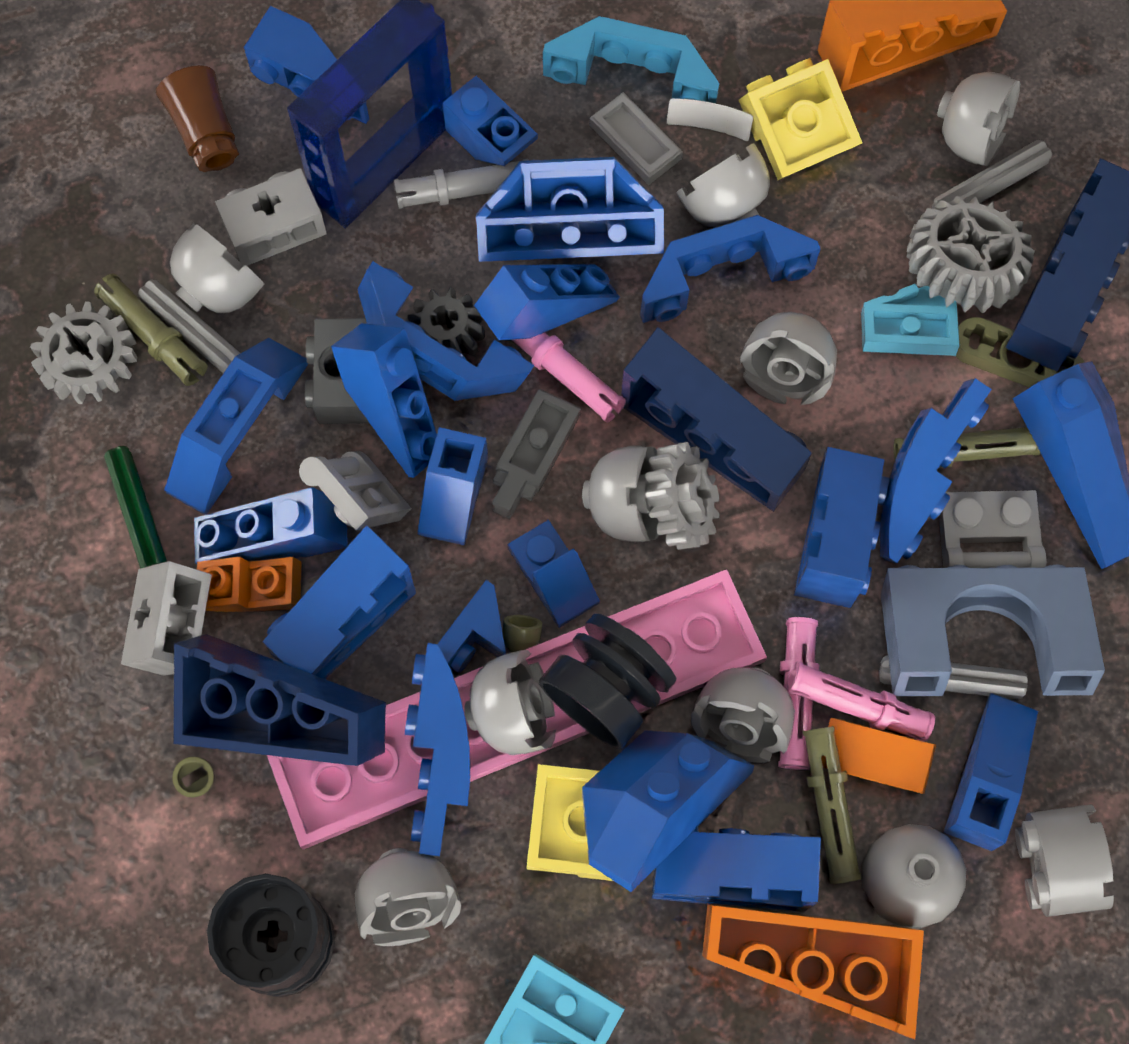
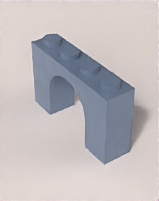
[880,565,1105,696]

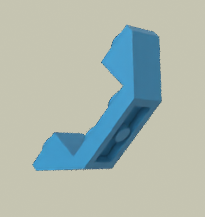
[543,16,720,103]

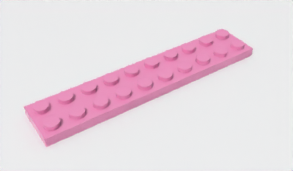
[267,569,767,850]

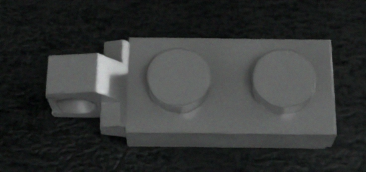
[492,389,581,520]

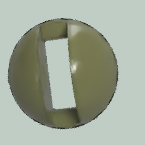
[502,615,543,653]
[172,756,215,798]

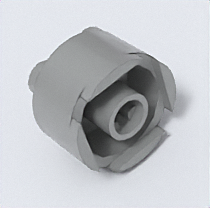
[1015,804,1114,917]

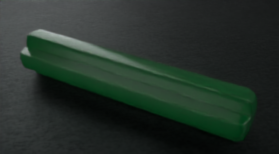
[104,446,167,569]

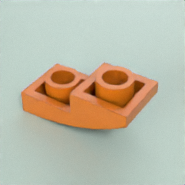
[197,557,302,612]
[821,718,936,794]

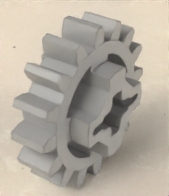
[30,301,137,404]
[645,442,720,550]

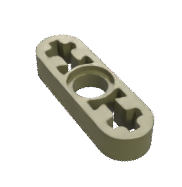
[956,317,1084,388]

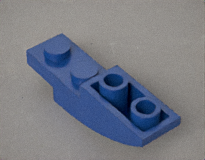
[880,378,992,563]
[405,643,470,856]

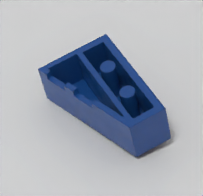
[794,447,889,608]
[263,525,416,679]
[652,827,821,913]

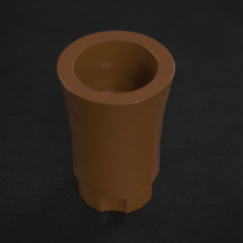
[156,65,239,172]

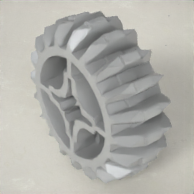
[906,196,1035,313]

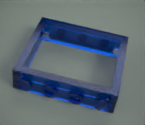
[287,0,452,229]

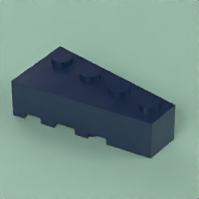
[1005,158,1129,372]
[621,327,812,512]
[173,634,386,766]

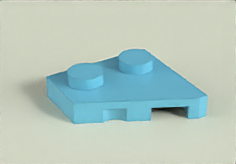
[861,284,959,356]
[484,954,626,1044]

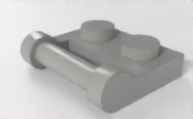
[299,451,412,530]
[939,490,1047,568]

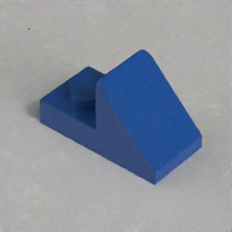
[508,519,600,628]
[438,580,506,673]

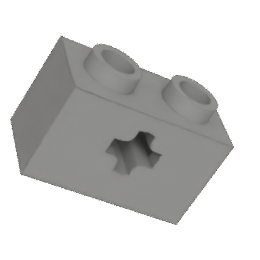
[215,168,327,266]
[121,561,212,676]

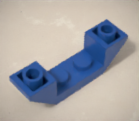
[640,215,821,323]
[357,261,534,401]
[165,338,308,515]

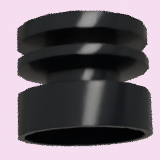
[539,614,677,750]
[207,873,335,997]

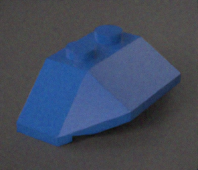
[476,157,664,262]
[582,730,754,892]

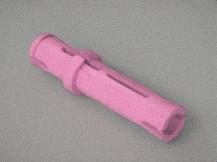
[512,332,626,423]
[778,617,820,770]
[785,661,935,741]

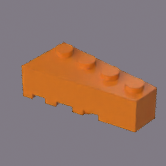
[817,0,1007,92]
[702,903,924,1040]

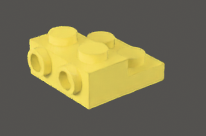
[739,58,862,180]
[527,764,613,881]

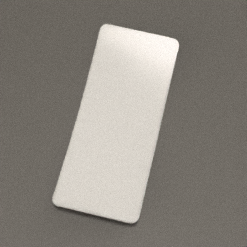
[667,98,753,141]

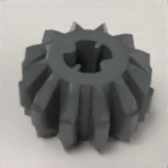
[406,287,485,356]

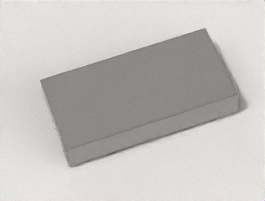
[590,92,683,186]

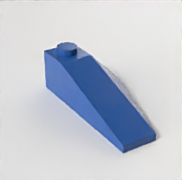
[1012,361,1129,569]

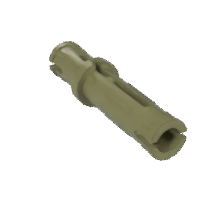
[94,273,208,386]
[893,427,1040,468]
[802,726,862,884]

